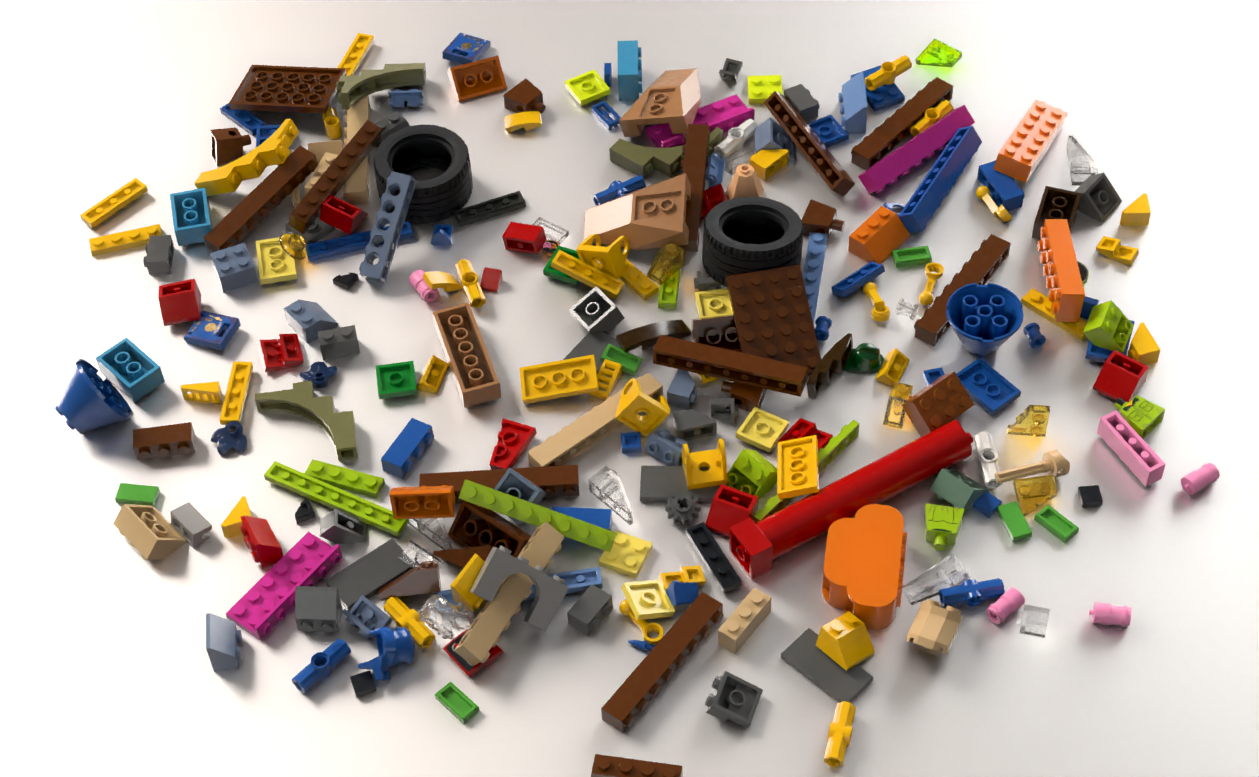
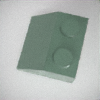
[930,469,989,511]

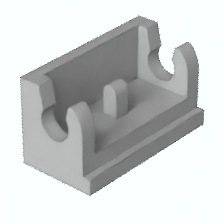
[170,502,212,549]

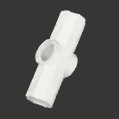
[714,119,758,159]
[974,431,1003,489]

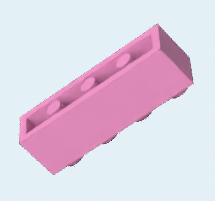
[1097,410,1165,487]

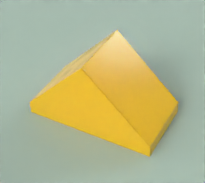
[1120,193,1151,226]
[221,496,252,538]

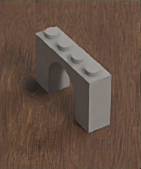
[469,546,569,632]

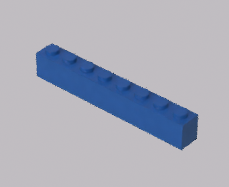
[898,126,982,233]

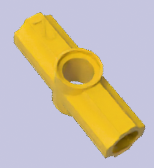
[864,55,912,91]
[910,100,954,138]
[455,259,486,309]
[383,597,436,649]
[824,701,856,768]

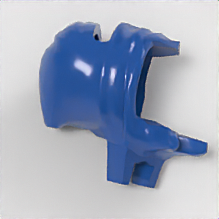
[358,627,415,681]

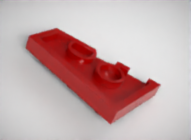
[489,419,537,470]

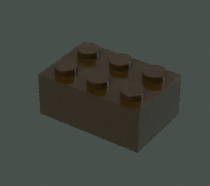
[1032,186,1081,240]

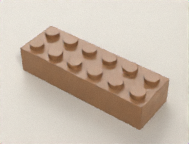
[433,302,501,408]

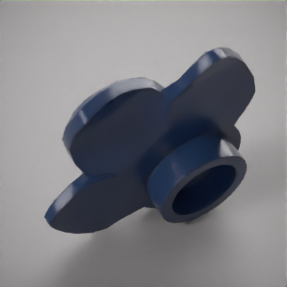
[300,361,338,388]
[210,421,247,456]

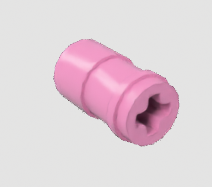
[409,270,439,303]
[1181,463,1220,495]
[986,588,1025,624]
[1089,602,1131,627]

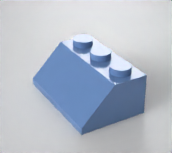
[838,72,868,134]

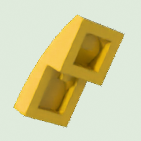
[504,111,542,133]
[1096,236,1139,266]
[423,271,462,292]
[659,565,706,591]

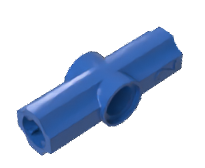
[593,175,646,206]
[939,578,1005,608]
[292,639,351,693]

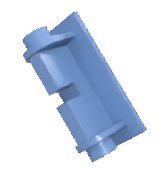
[388,89,424,108]
[706,153,726,189]

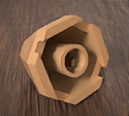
[726,164,764,200]

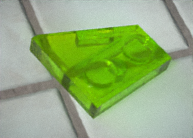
[915,38,962,68]

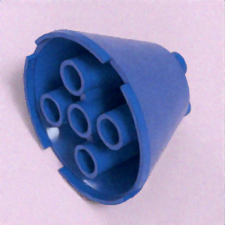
[946,283,1024,358]
[55,359,133,434]

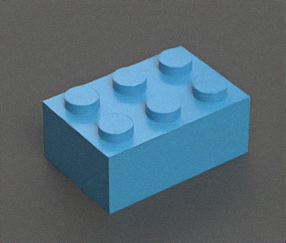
[617,40,642,101]
[170,188,213,246]
[96,337,165,402]

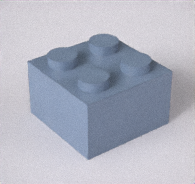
[210,243,258,293]

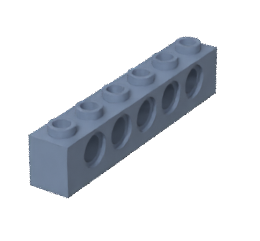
[359,171,417,283]

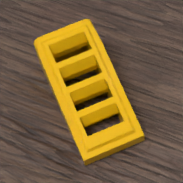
[589,359,622,400]
[180,381,222,404]

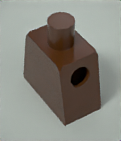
[503,78,546,114]
[210,127,251,166]
[802,200,845,238]
[721,381,767,412]

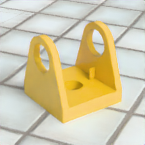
[576,234,630,279]
[615,378,670,437]
[681,439,728,490]

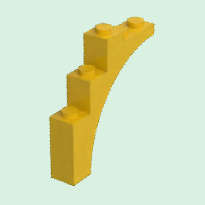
[194,119,299,196]

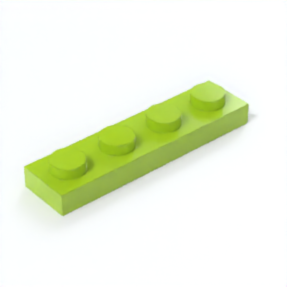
[304,459,385,498]

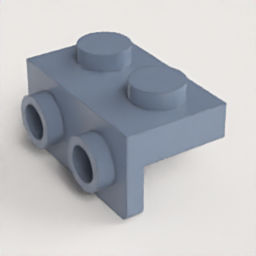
[644,429,693,466]
[342,595,393,639]

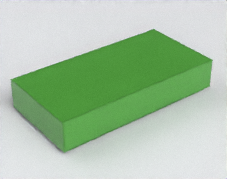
[892,246,932,267]
[600,343,643,376]
[115,483,160,506]
[997,501,1032,541]
[1034,505,1079,543]
[435,681,480,724]

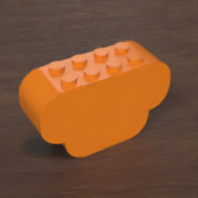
[822,504,907,630]

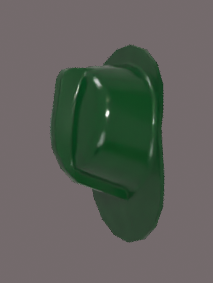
[844,343,884,372]

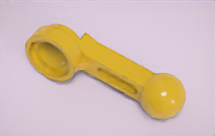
[976,186,1013,223]
[918,263,944,306]
[863,282,890,322]
[619,599,664,645]

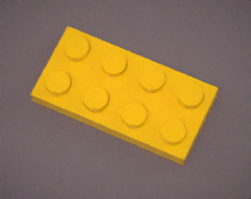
[520,355,599,404]
[777,435,819,499]

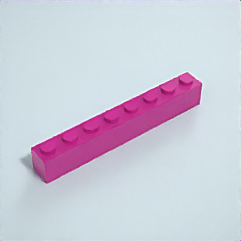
[858,105,975,194]

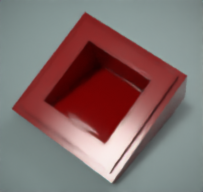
[480,267,503,292]

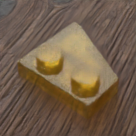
[1007,405,1050,437]
[1013,475,1058,517]

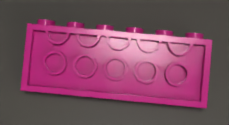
[646,94,755,148]
[225,531,343,640]

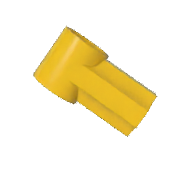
[322,106,342,139]

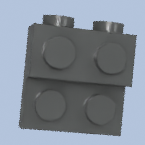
[705,671,763,728]

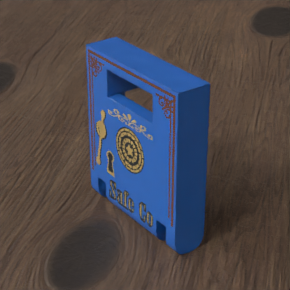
[442,33,491,65]
[184,311,241,351]

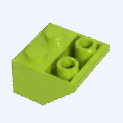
[1083,300,1134,353]
[726,449,777,499]

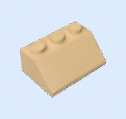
[113,504,187,561]

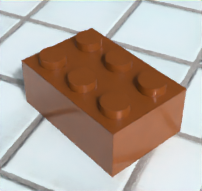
[901,371,975,437]

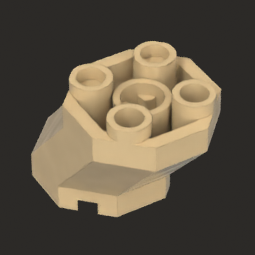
[906,599,964,655]

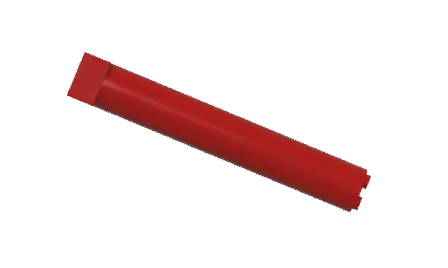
[729,420,973,580]

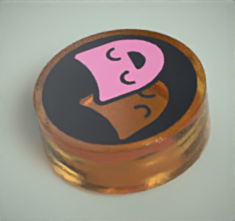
[541,240,559,257]

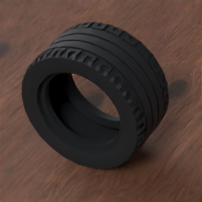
[373,124,473,223]
[702,197,804,287]

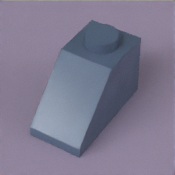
[667,369,698,410]

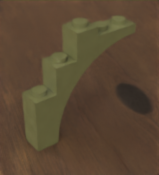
[336,63,427,110]
[609,127,724,178]
[255,381,358,461]

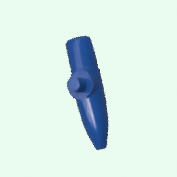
[628,640,656,652]

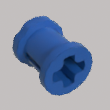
[815,316,832,341]
[1023,323,1046,348]

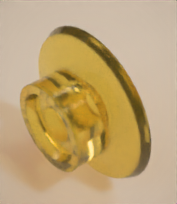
[279,233,307,260]

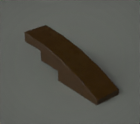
[616,320,691,353]
[806,333,853,398]

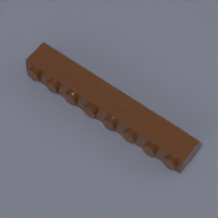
[851,77,953,171]
[764,91,855,197]
[288,120,382,235]
[676,124,710,251]
[204,146,318,252]
[914,234,1011,346]
[653,335,808,397]
[419,465,580,503]
[601,592,724,733]

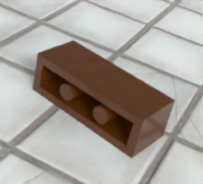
[133,422,195,460]

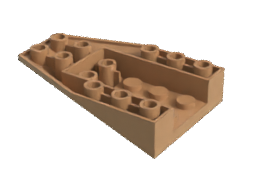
[619,68,701,137]
[583,173,691,251]

